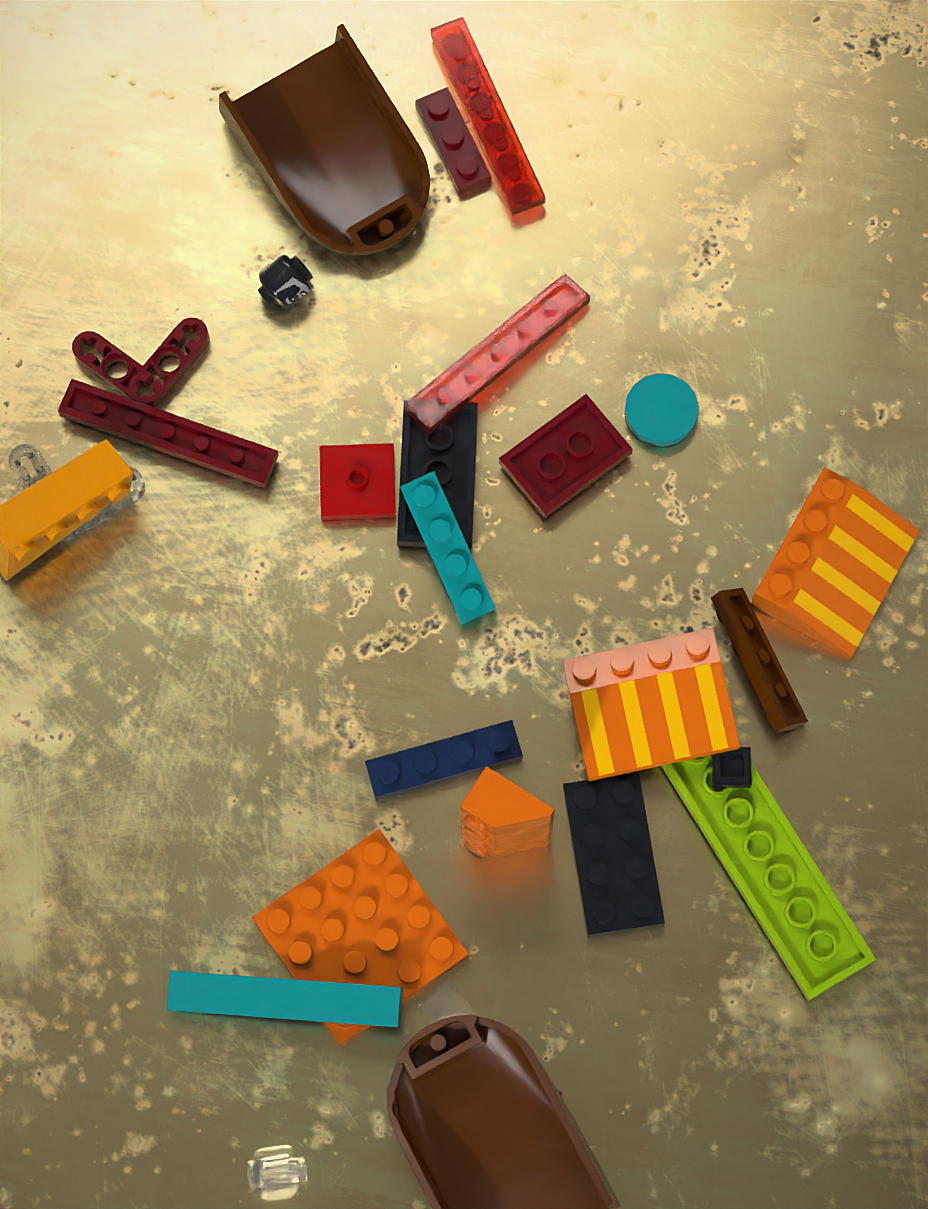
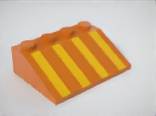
[751,467,920,659]
[562,627,740,781]

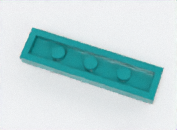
[400,471,496,624]

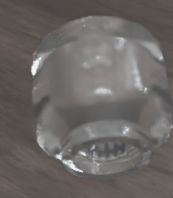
[246,1145,307,1201]

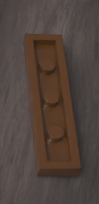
[711,588,808,733]

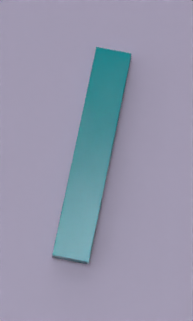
[166,971,403,1027]

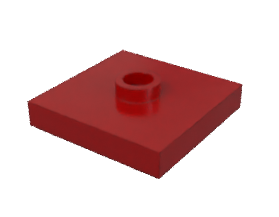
[319,443,396,520]

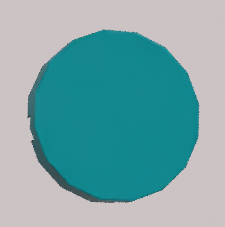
[624,373,699,447]

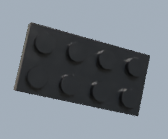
[397,400,478,548]
[563,772,665,937]

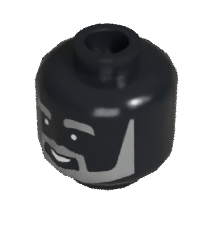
[257,254,313,309]

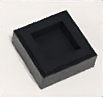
[711,747,752,788]

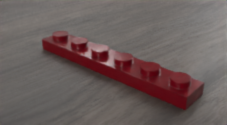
[58,379,279,488]

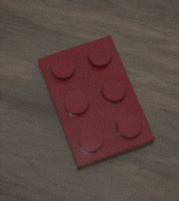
[499,394,633,519]

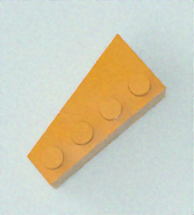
[0,439,133,581]

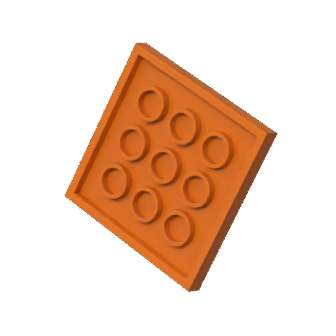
[252,828,469,1047]

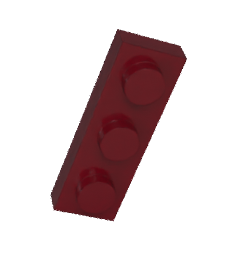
[415,87,492,195]

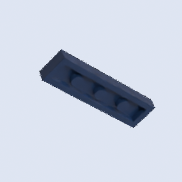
[365,720,523,800]

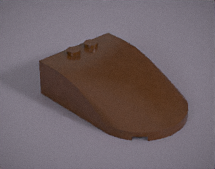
[219,23,430,255]
[387,1015,621,1209]

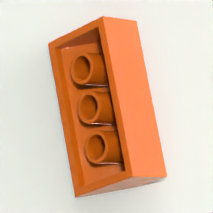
[460,766,555,858]

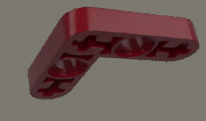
[72,317,210,407]

